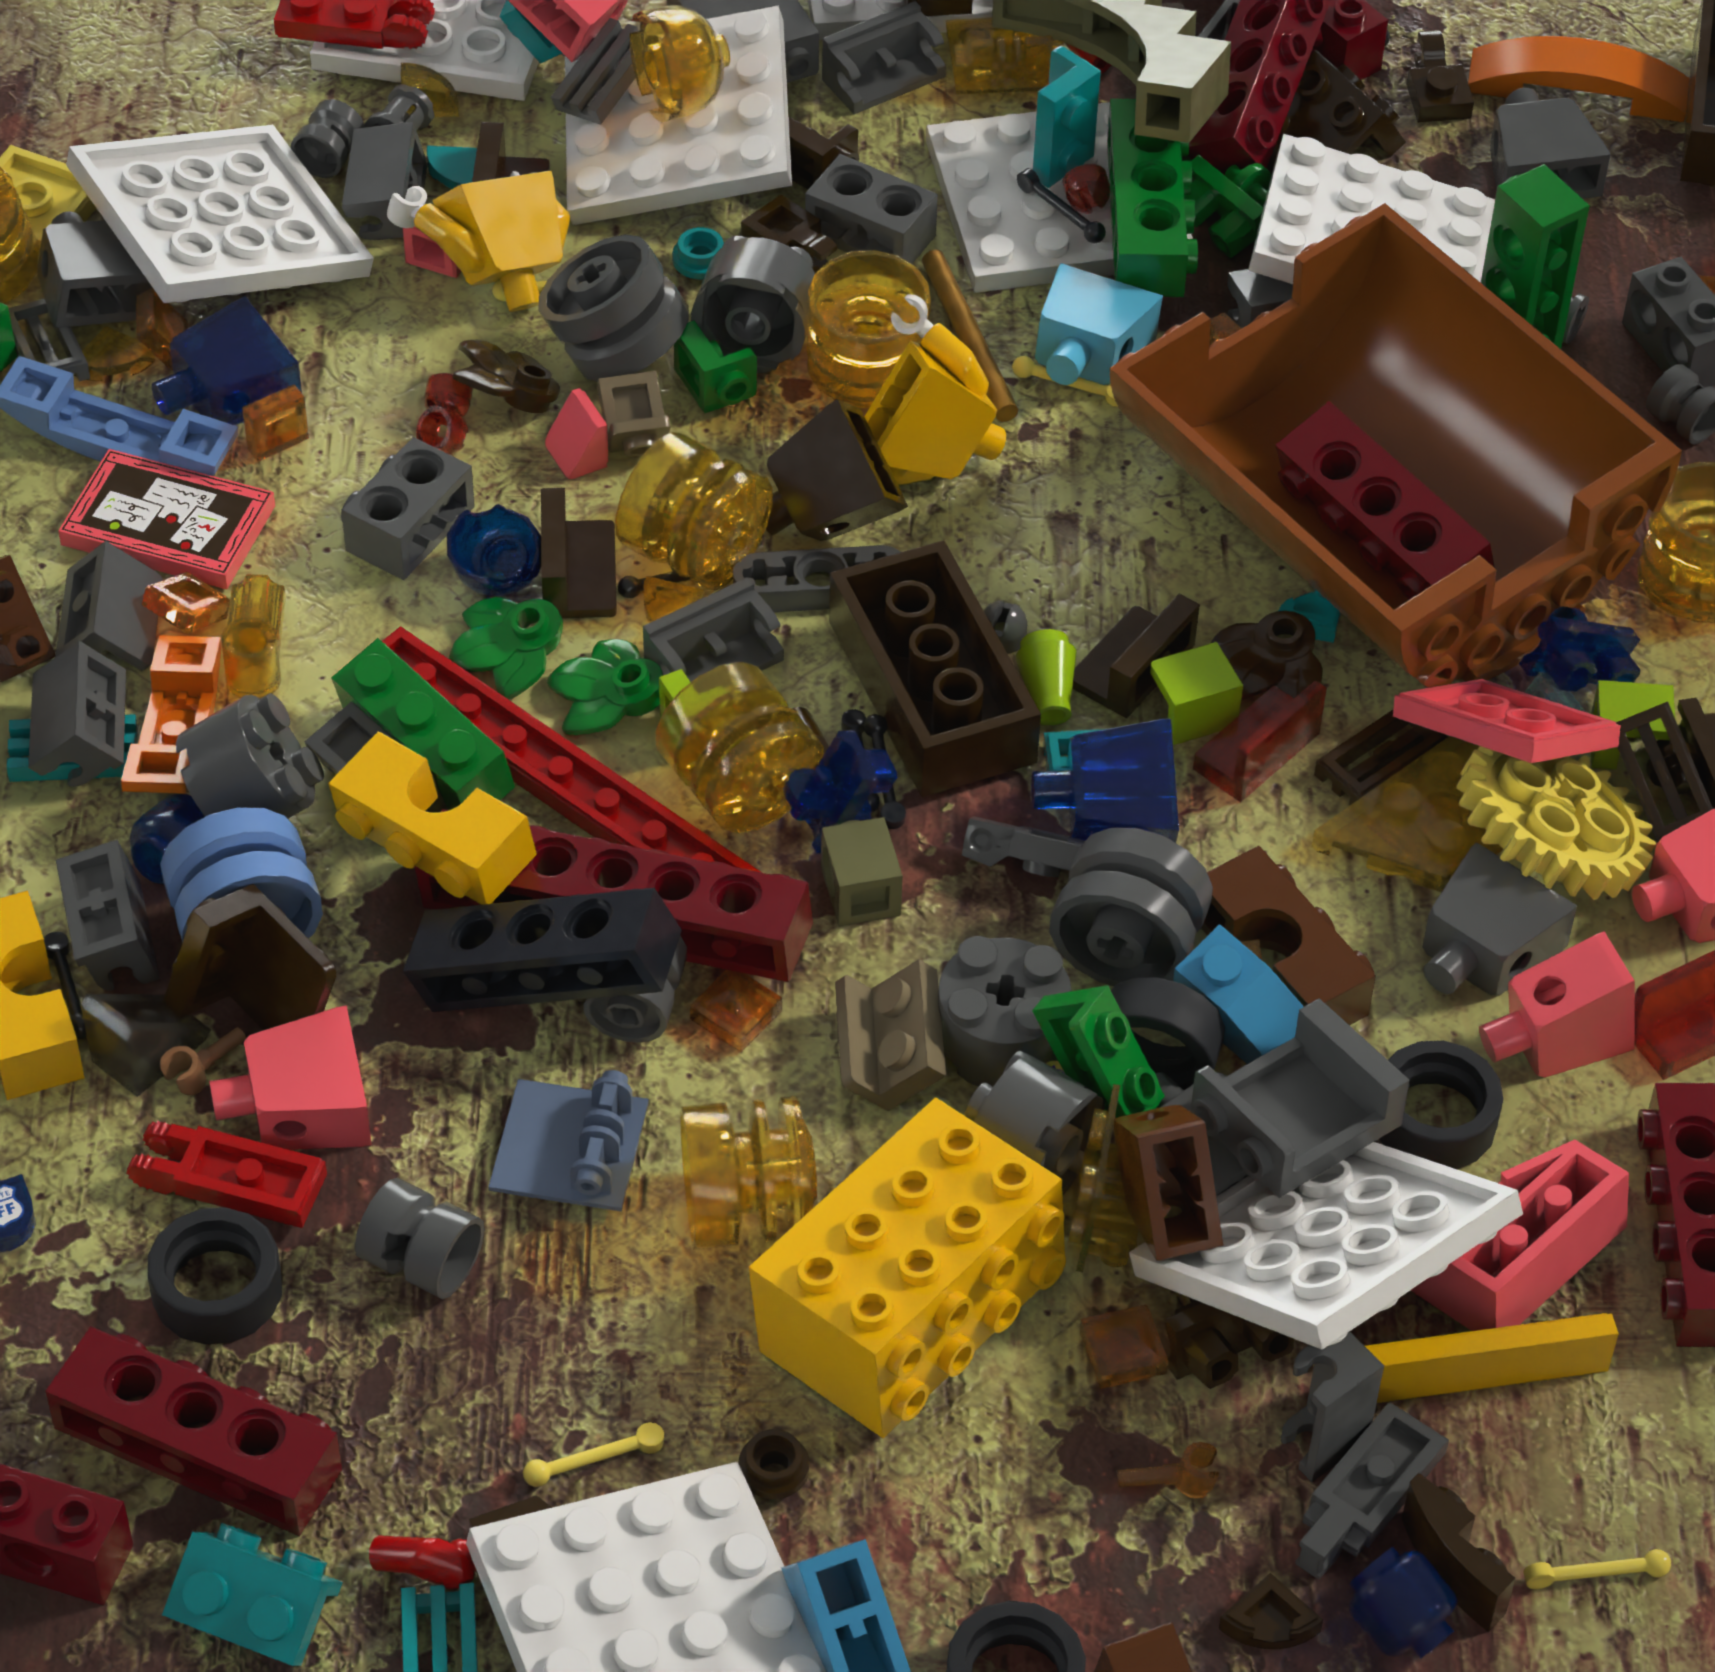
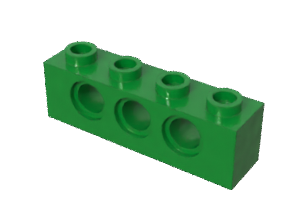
[1107,98,1198,297]
[1480,164,1590,349]

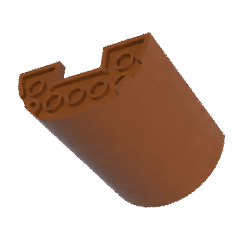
[1109,203,1682,688]

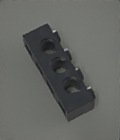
[403,887,682,1012]

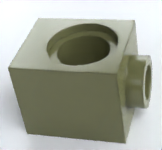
[821,817,903,927]

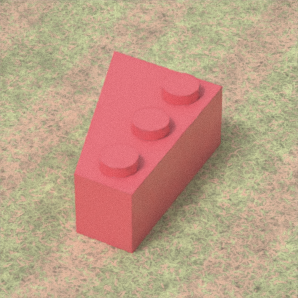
[1410,1139,1629,1331]

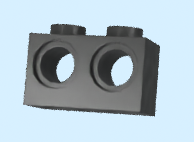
[805,154,938,276]
[1622,257,1715,387]
[341,437,475,580]

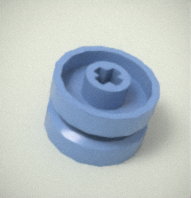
[160,807,323,942]

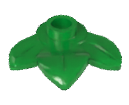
[449,597,563,700]
[547,639,664,735]

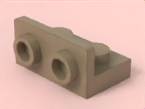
[835,959,946,1111]

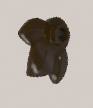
[453,340,560,413]
[1210,610,1323,710]

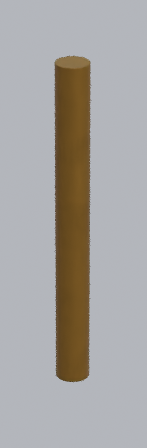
[922,249,1018,422]

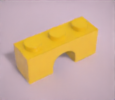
[328,731,537,905]
[0,891,85,1100]

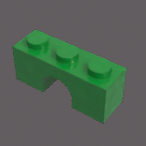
[331,638,515,810]

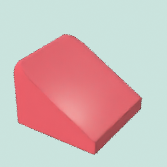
[403,227,461,278]
[545,388,609,479]

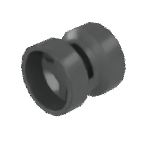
[291,99,365,178]
[1646,363,1715,445]

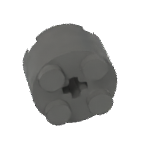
[691,236,820,373]
[176,693,324,819]
[938,936,1072,1087]
[965,1051,1105,1196]

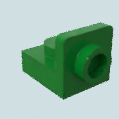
[674,320,757,414]

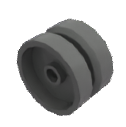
[538,234,689,382]
[1049,828,1213,987]

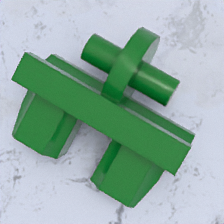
[1184,155,1271,258]

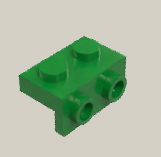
[1032,985,1165,1118]

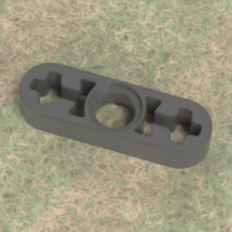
[733,545,900,612]

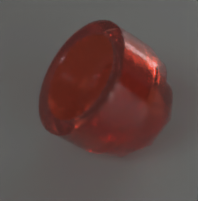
[1062,164,1110,214]
[424,373,473,424]
[416,406,468,455]

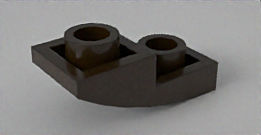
[1402,1473,1516,1632]

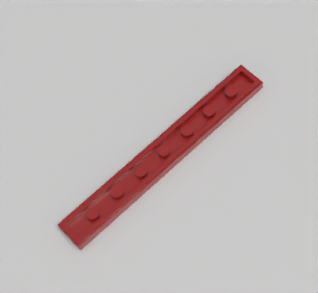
[382,626,761,872]

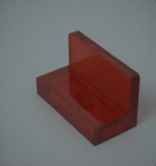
[1193,681,1327,803]
[1634,950,1715,1080]

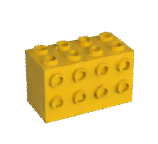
[749,1097,1066,1439]

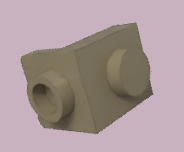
[597,371,671,457]

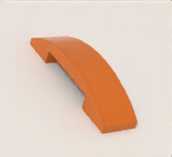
[1468,36,1690,122]
[121,635,221,794]

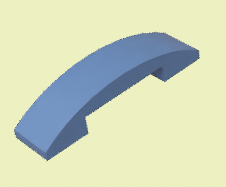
[0,356,238,475]

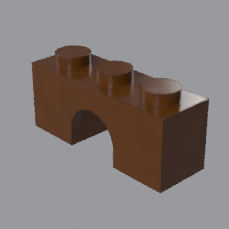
[1201,846,1376,1025]

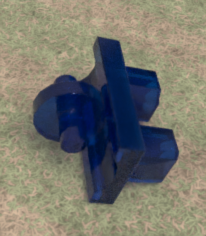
[1519,606,1641,692]
[783,731,897,854]

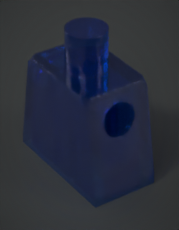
[151,297,303,425]
[1031,719,1179,843]

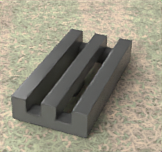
[551,18,660,125]
[9,298,90,381]

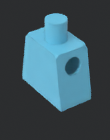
[1035,263,1163,385]

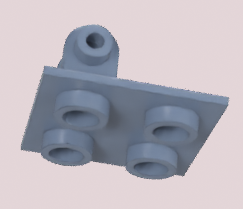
[488,1070,649,1212]

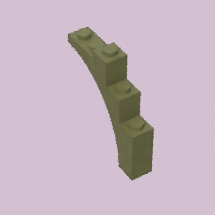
[992,0,1231,143]

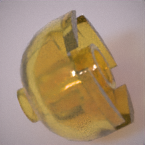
[629,5,730,123]

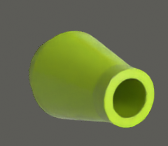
[1015,629,1077,725]

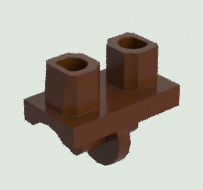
[0,555,56,682]

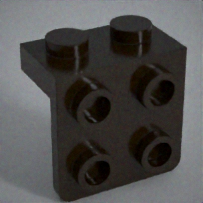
[1270,50,1406,164]
[163,884,336,1030]

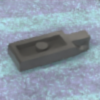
[962,816,1086,877]
[1295,1402,1449,1580]

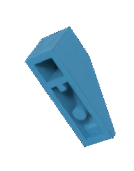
[1173,924,1304,1064]
[781,1539,911,1672]

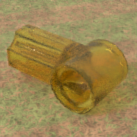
[221,574,286,698]

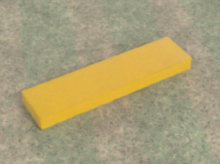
[1365,1313,1619,1403]

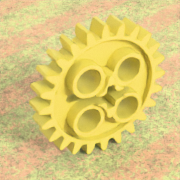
[1456,746,1656,900]

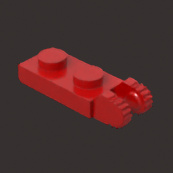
[274,0,435,50]
[126,1120,327,1228]

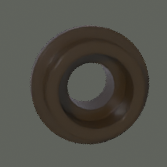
[738,1429,809,1499]

